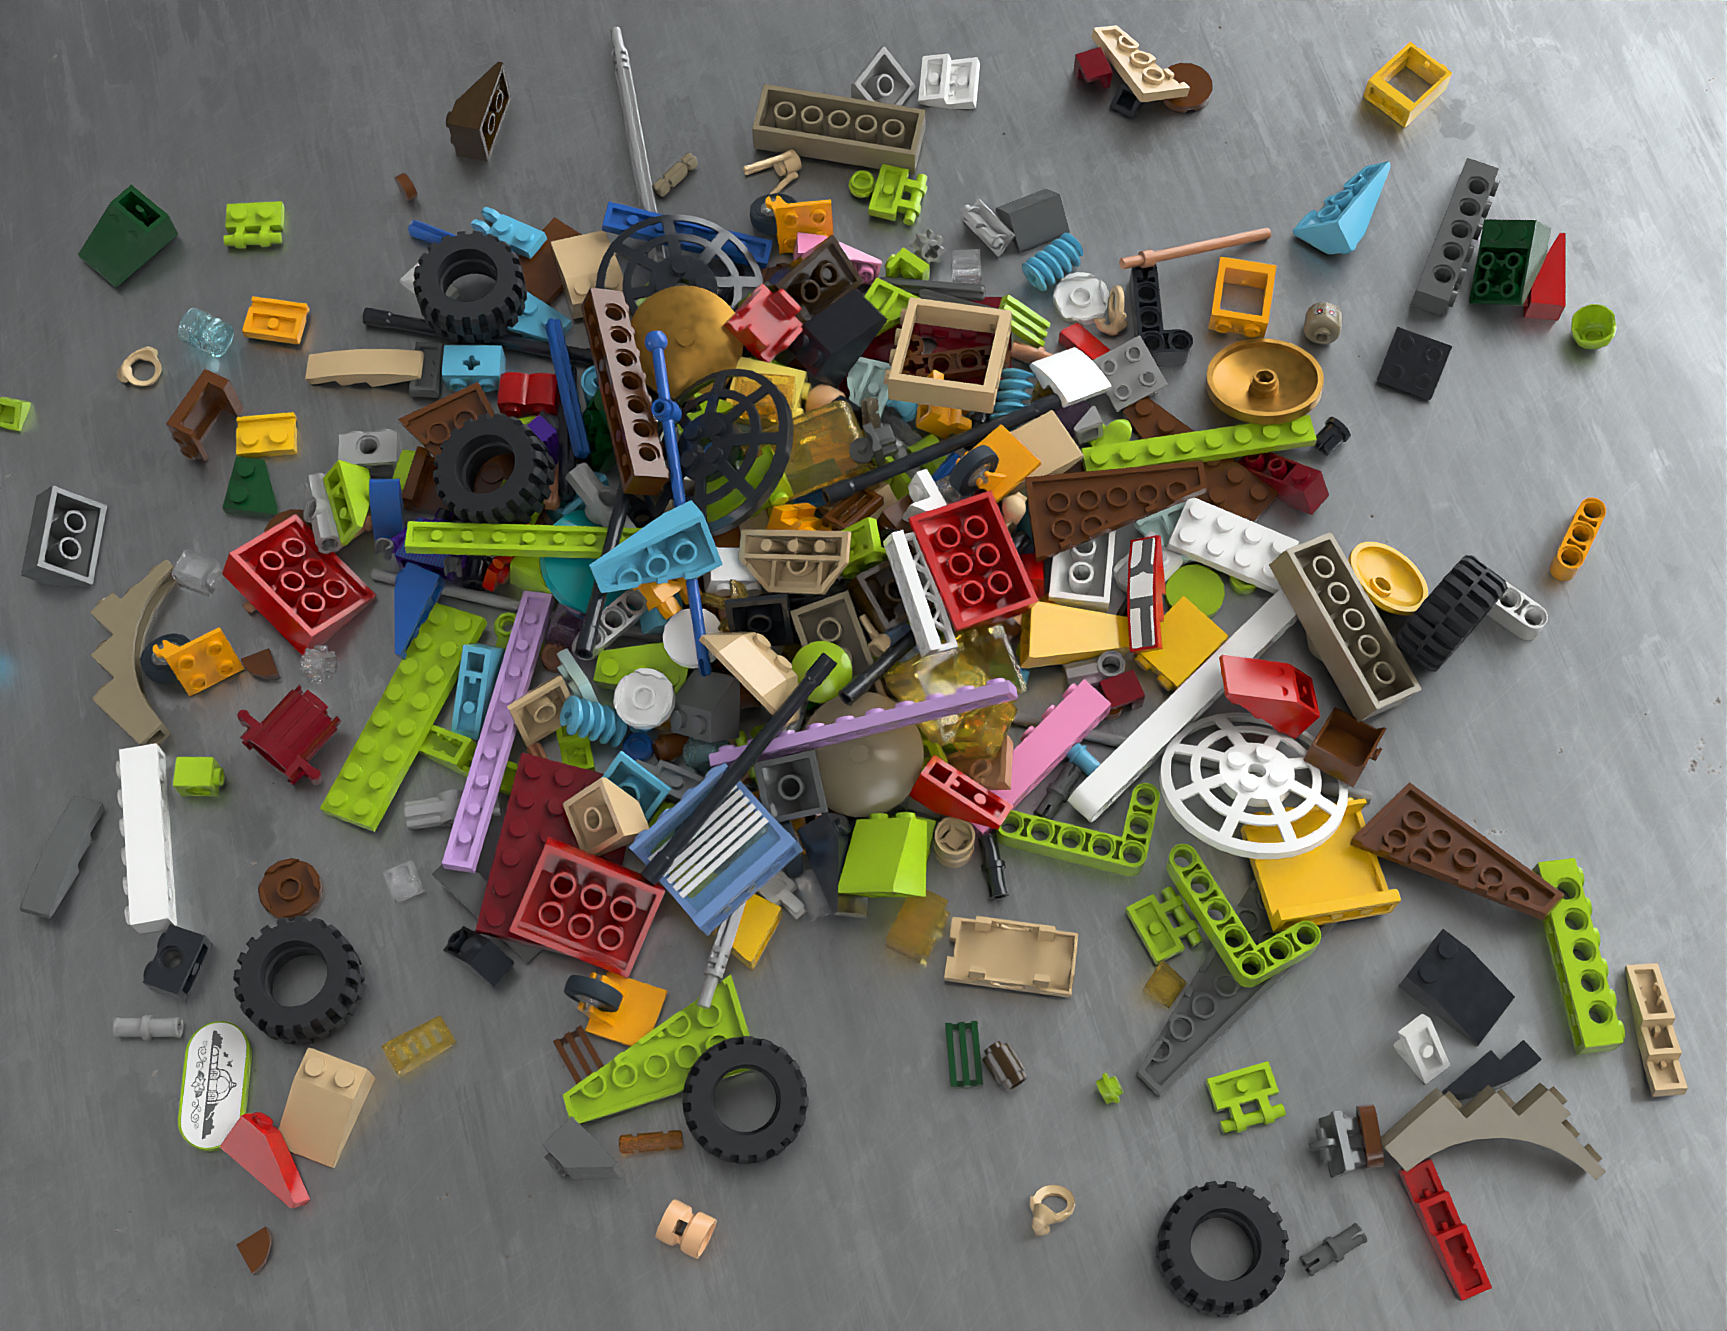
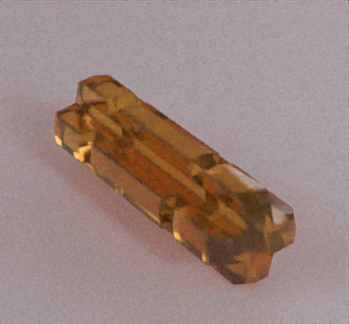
[619,1130,683,1154]

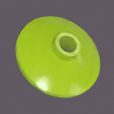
[791,641,853,703]

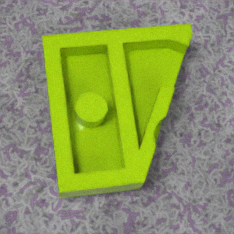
[865,278,921,337]

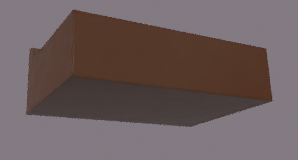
[1303,707,1387,788]

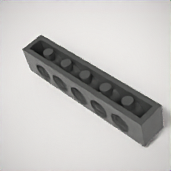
[1410,158,1500,316]

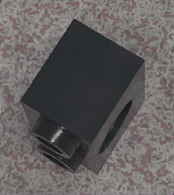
[142,924,213,1002]

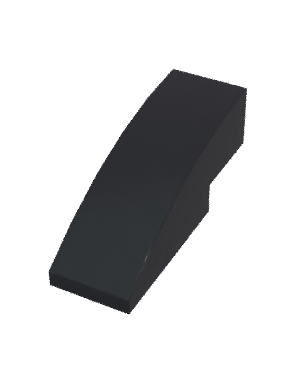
[1442,1040,1542,1101]

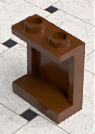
[166,369,244,462]
[402,446,459,520]

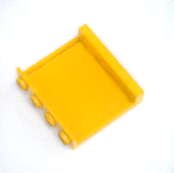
[1240,798,1401,933]

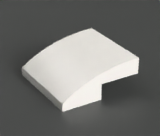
[918,53,980,109]
[1029,347,1112,408]

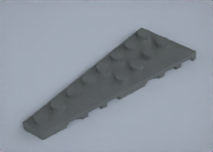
[1136,878,1337,1097]

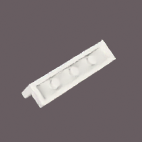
[883,530,958,658]

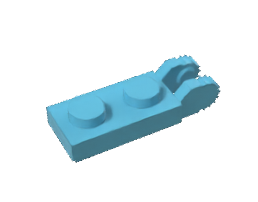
[470,206,547,259]

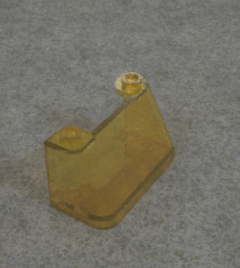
[741,400,881,519]
[883,622,1027,746]

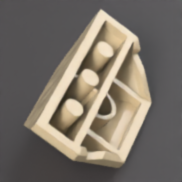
[738,529,851,595]
[699,632,799,728]

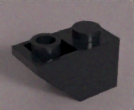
[443,926,515,987]

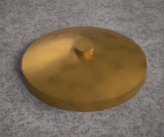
[630,286,743,402]
[1206,338,1324,425]

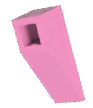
[793,232,882,285]

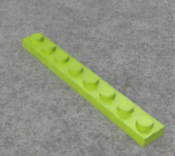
[1081,415,1317,472]
[405,521,642,559]

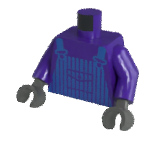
[374,508,468,582]

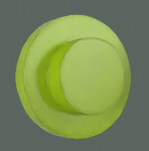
[848,171,876,198]
[1096,1072,1124,1105]

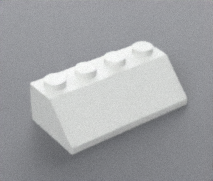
[1049,530,1116,614]

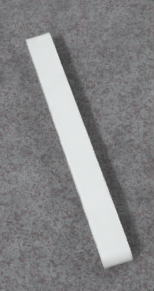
[1068,588,1299,822]

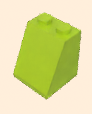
[838,812,927,898]

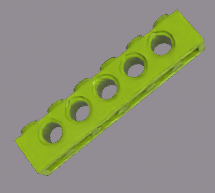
[1532,858,1625,1055]

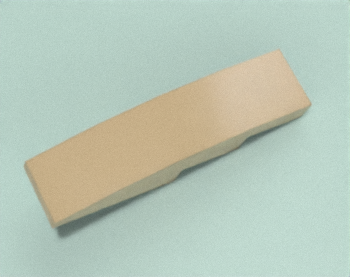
[305,349,424,387]
[1625,963,1688,1097]

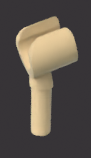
[859,614,891,657]

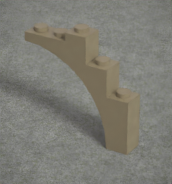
[90,559,182,746]
[1381,1083,1606,1180]

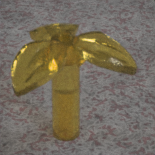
[701,579,748,632]

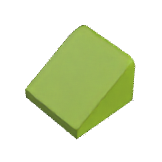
[0,397,31,431]

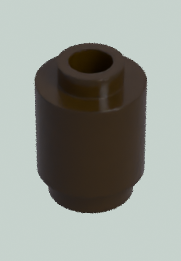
[982,1041,1028,1092]

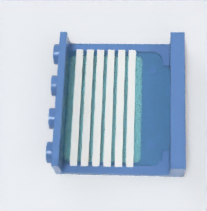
[629,762,803,936]

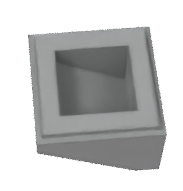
[1074,405,1103,445]

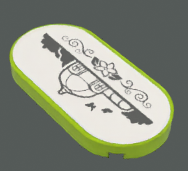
[178,1021,252,1152]

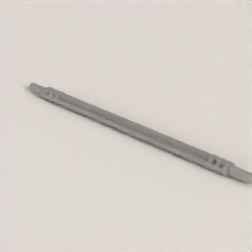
[610,27,666,273]
[697,699,809,1009]

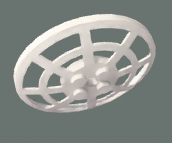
[1159,712,1348,859]

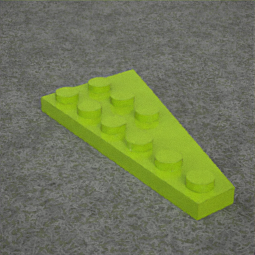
[562,974,753,1125]

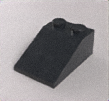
[787,288,888,389]
[797,812,868,918]
[1398,929,1515,1047]

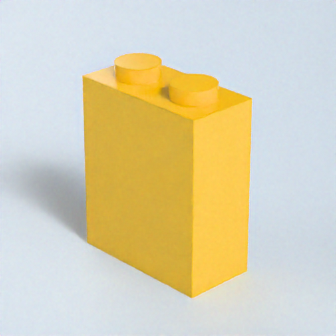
[1134,596,1229,692]

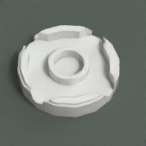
[1053,272,1109,325]
[662,608,723,669]
[613,668,676,730]

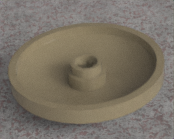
[800,692,924,817]

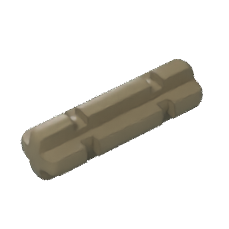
[652,153,698,197]
[861,397,881,438]

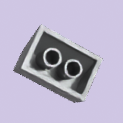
[21,485,107,586]

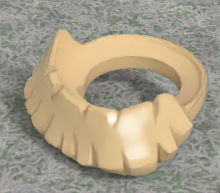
[117,346,162,387]

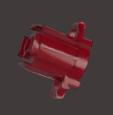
[237,685,341,785]

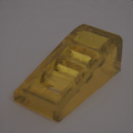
[381,1015,456,1077]

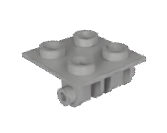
[1093,335,1168,412]

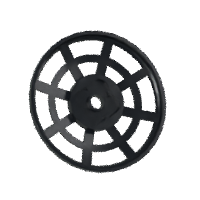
[595,214,764,348]
[643,369,794,537]

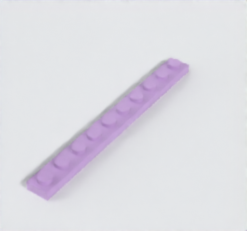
[441,590,555,873]
[709,678,1018,768]

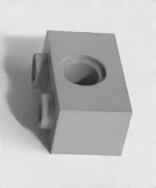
[338,429,403,477]

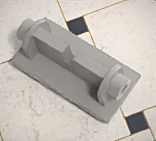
[960,199,1015,257]

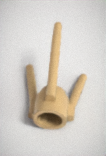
[743,149,802,194]

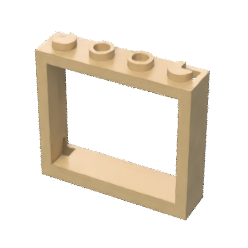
[884,297,1012,414]

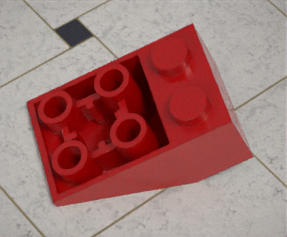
[1219,654,1320,739]

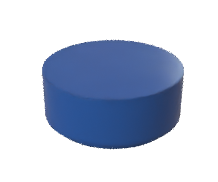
[623,732,654,763]

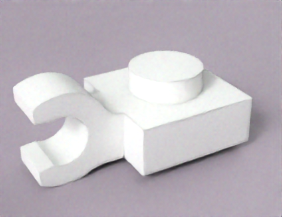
[756,870,806,920]

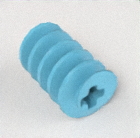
[1022,233,1083,292]
[989,368,1036,432]
[559,695,628,747]

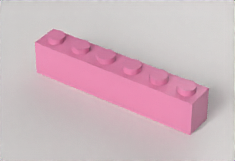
[970,679,1111,837]

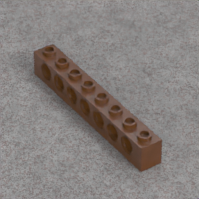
[581,288,669,496]

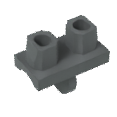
[849,423,899,467]
[1308,1110,1366,1177]

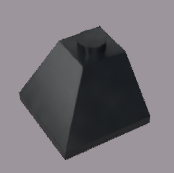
[725,594,794,647]

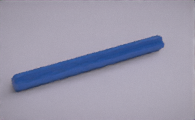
[545,318,591,459]

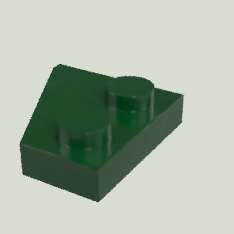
[222,456,280,519]

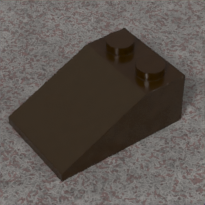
[446,62,511,162]
[764,235,864,324]
[846,546,935,634]

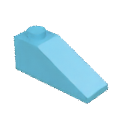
[451,643,505,740]

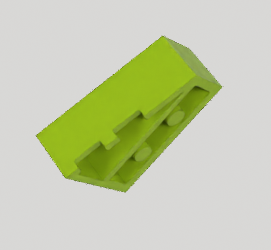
[693,445,794,523]
[593,642,694,695]

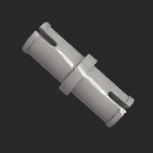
[113,1014,183,1040]

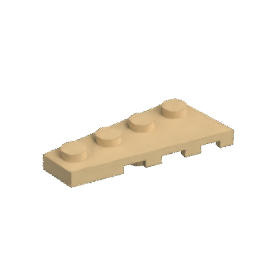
[1091,25,1190,102]

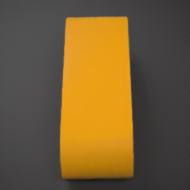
[1550,497,1607,581]

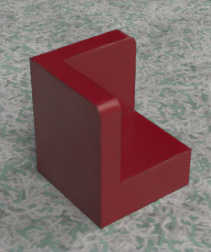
[1074,47,1113,89]
[1098,669,1146,711]

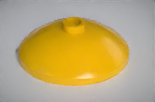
[1348,542,1428,616]

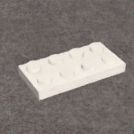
[1166,498,1299,594]

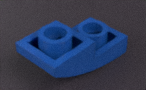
[369,479,405,541]

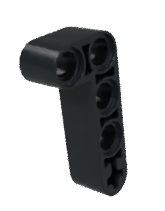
[1129,264,1193,367]

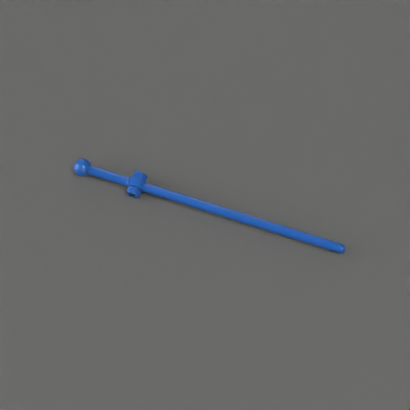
[644,330,711,677]

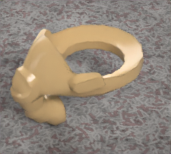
[1094,285,1129,336]
[1030,1185,1075,1236]

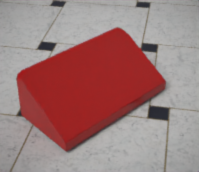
[1058,322,1111,361]

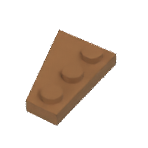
[945,735,1013,790]

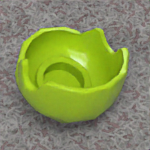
[1571,304,1616,350]

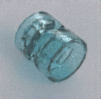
[178,308,234,358]

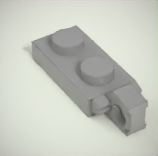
[636,759,705,803]

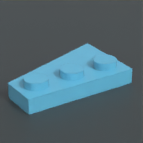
[506,292,573,342]

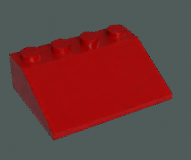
[908,490,1039,632]
[222,514,377,657]
[509,836,665,978]

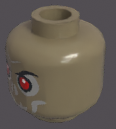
[1304,302,1343,344]

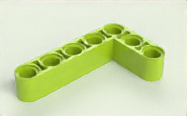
[995,783,1160,876]
[1166,844,1321,988]

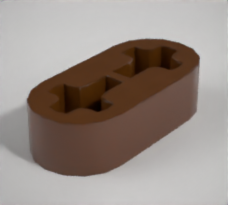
[1356,1104,1384,1168]

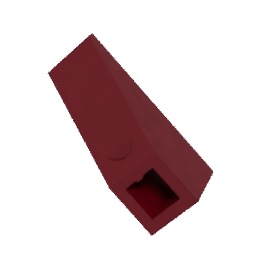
[1238,452,1329,515]

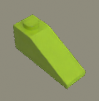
[323,459,371,546]

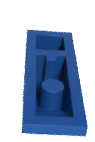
[394,562,446,660]

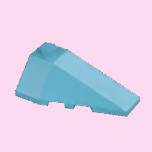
[1292,161,1391,255]
[589,500,723,593]

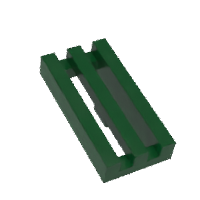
[945,1021,983,1089]

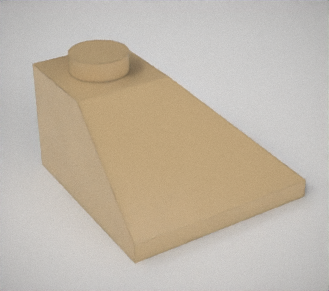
[507,675,571,747]
[562,777,649,856]

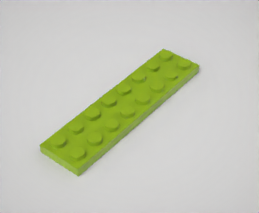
[320,602,487,832]

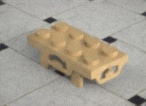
[944,916,1078,998]

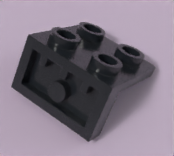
[1377,327,1452,400]

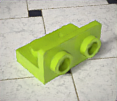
[839,517,888,579]

